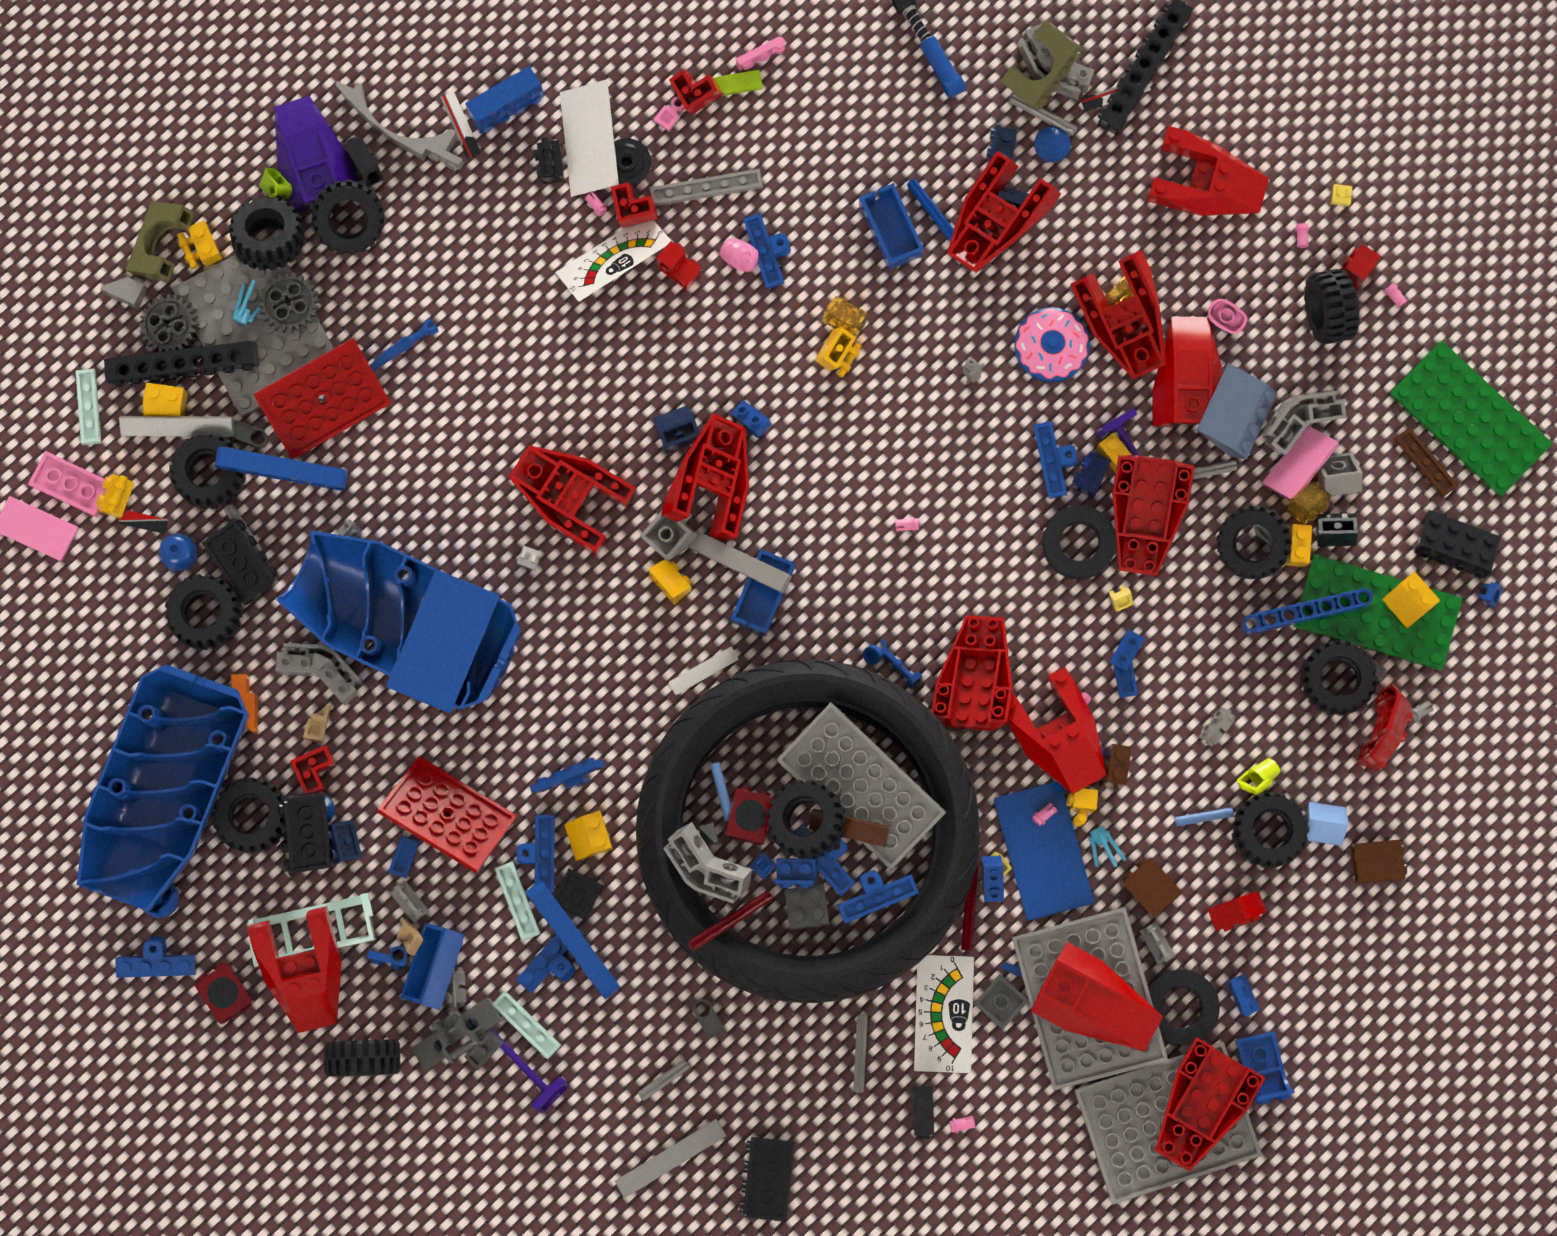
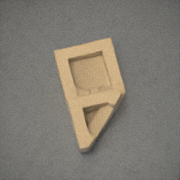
[303,705,331,743]
[397,917,423,956]

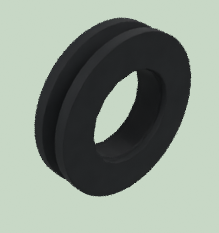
[1042,505,1116,580]
[1148,970,1220,1045]

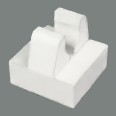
[517,546,542,571]

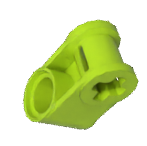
[259,168,292,199]

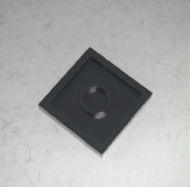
[554,868,603,920]

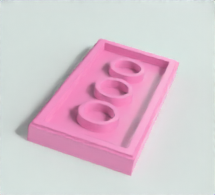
[1262,426,1339,502]
[28,451,104,518]
[0,496,79,562]

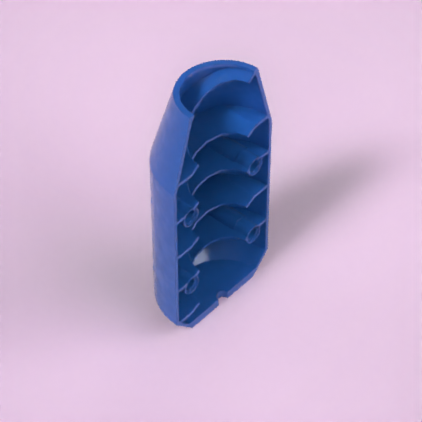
[277,530,521,710]
[76,664,250,912]

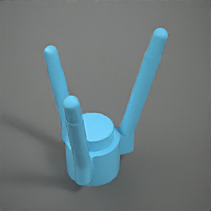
[232,280,262,326]
[1089,826,1126,867]

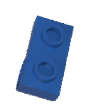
[731,400,772,439]
[1109,629,1145,672]
[367,946,409,970]

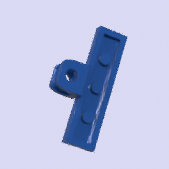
[743,213,791,290]
[1033,421,1078,499]
[530,758,605,793]
[517,815,555,893]
[793,823,856,896]
[837,870,919,923]
[516,932,584,994]
[115,937,196,978]

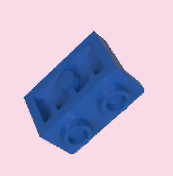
[774,858,817,888]
[1226,974,1260,1018]

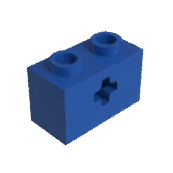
[981,855,1004,902]

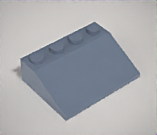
[1197,363,1278,459]

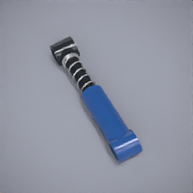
[892,0,967,99]

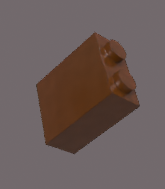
[1099,744,1132,790]
[1350,839,1407,884]
[1120,857,1182,919]

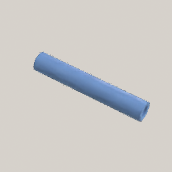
[710,762,730,822]
[1174,807,1234,827]

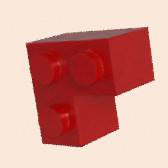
[669,69,724,114]
[611,182,659,228]
[657,241,701,291]
[1341,244,1381,291]
[290,745,337,794]
[1207,890,1267,932]

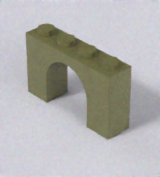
[1000,20,1084,110]
[125,201,195,282]

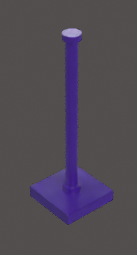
[1095,408,1140,455]
[485,1028,570,1114]

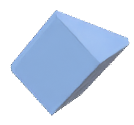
[1306,802,1348,846]

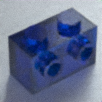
[1072,451,1111,498]

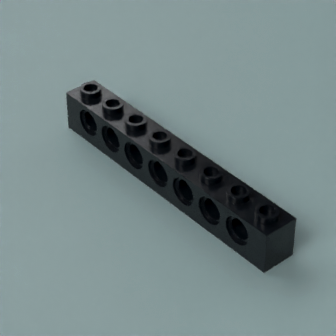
[1097,0,1193,136]
[104,341,259,387]

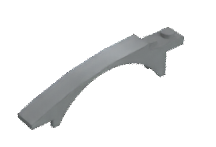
[336,81,464,171]

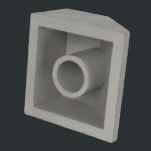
[1317,453,1362,497]
[640,511,698,561]

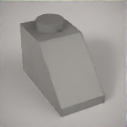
[100,277,148,309]

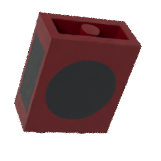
[723,786,775,846]
[194,962,256,1025]

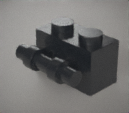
[534,137,565,185]
[1316,512,1358,547]

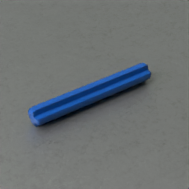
[907,179,954,241]

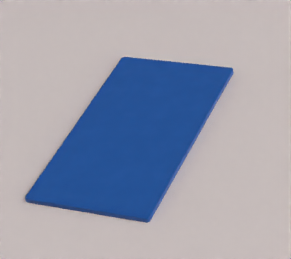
[386,570,500,713]
[994,782,1094,921]

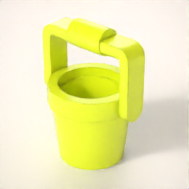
[1237,758,1280,795]

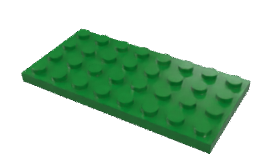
[1389,340,1553,498]
[1293,554,1463,671]

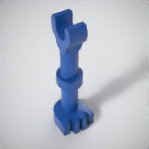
[880,639,922,689]

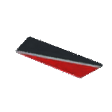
[118,510,168,534]

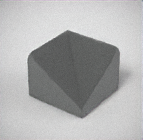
[698,823,718,847]

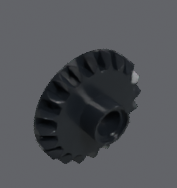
[614,138,651,186]

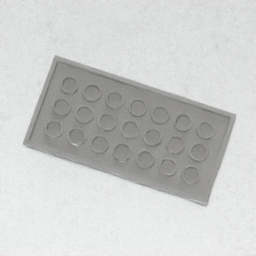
[777,702,946,870]

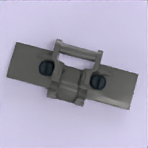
[411,997,502,1072]

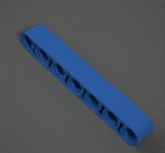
[214,447,348,491]
[1241,588,1373,635]
[525,880,621,999]

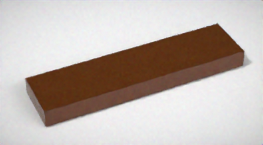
[1394,427,1458,498]
[809,809,890,847]

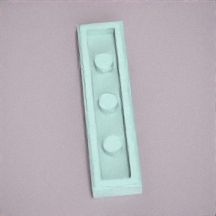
[76,369,101,445]
[494,861,540,941]
[493,991,561,1060]

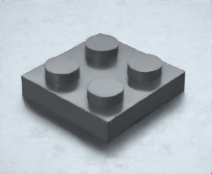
[784,884,829,930]
[973,974,1029,1030]

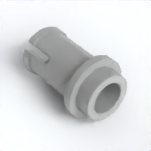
[1410,700,1434,722]

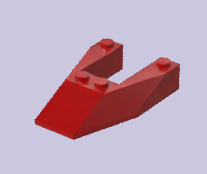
[1147,125,1269,216]
[947,151,1061,273]
[1070,250,1167,379]
[661,413,749,543]
[509,445,637,556]
[1007,667,1107,794]
[1356,683,1413,771]
[248,906,342,1033]

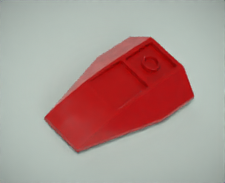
[1152,317,1223,427]
[1112,455,1195,576]
[931,615,1013,731]
[1031,942,1163,1052]
[1154,1037,1266,1172]

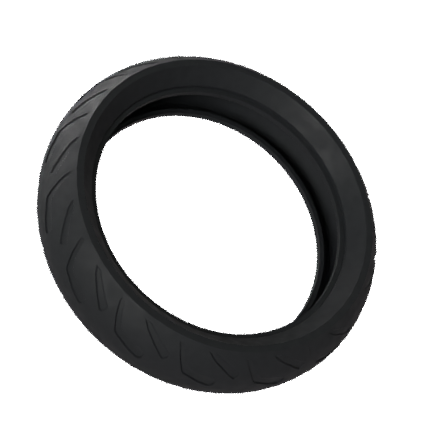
[636,659,980,1003]

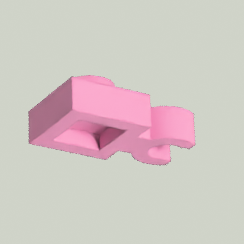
[654,97,685,132]

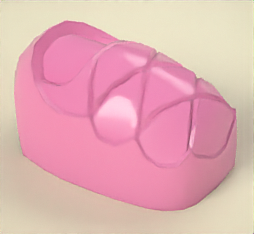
[719,238,758,272]
[1208,299,1248,334]

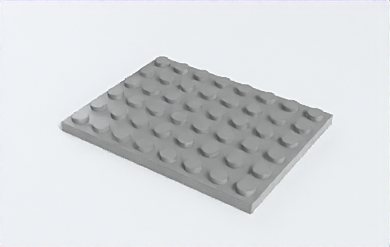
[172,236,334,418]
[1012,907,1168,1091]
[1074,1041,1262,1205]

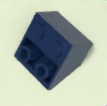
[652,405,700,453]

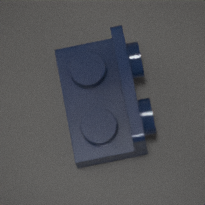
[986,123,1018,162]
[998,187,1028,209]
[328,820,362,865]

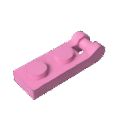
[736,37,785,71]

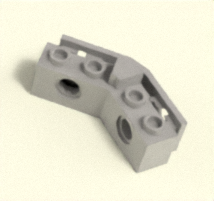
[1017,23,1095,100]
[1261,390,1347,456]
[275,643,363,705]
[663,822,752,903]

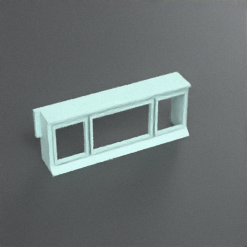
[248,893,376,967]

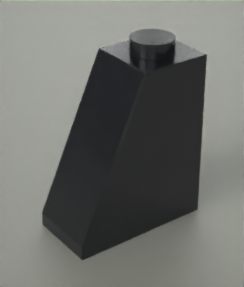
[344,136,384,187]
[910,1086,934,1139]

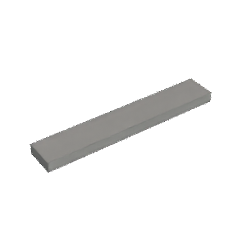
[649,169,763,206]
[119,416,234,437]
[688,531,792,594]
[615,1119,726,1198]

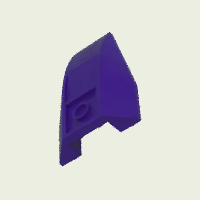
[274,96,358,213]

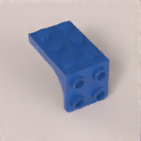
[1235,1031,1295,1105]

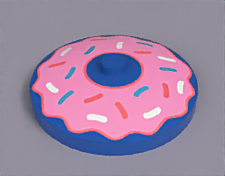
[1014,308,1090,382]

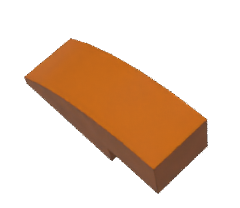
[231,674,258,734]

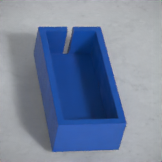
[465,66,544,134]
[859,183,924,270]
[731,549,796,637]
[400,923,465,1010]

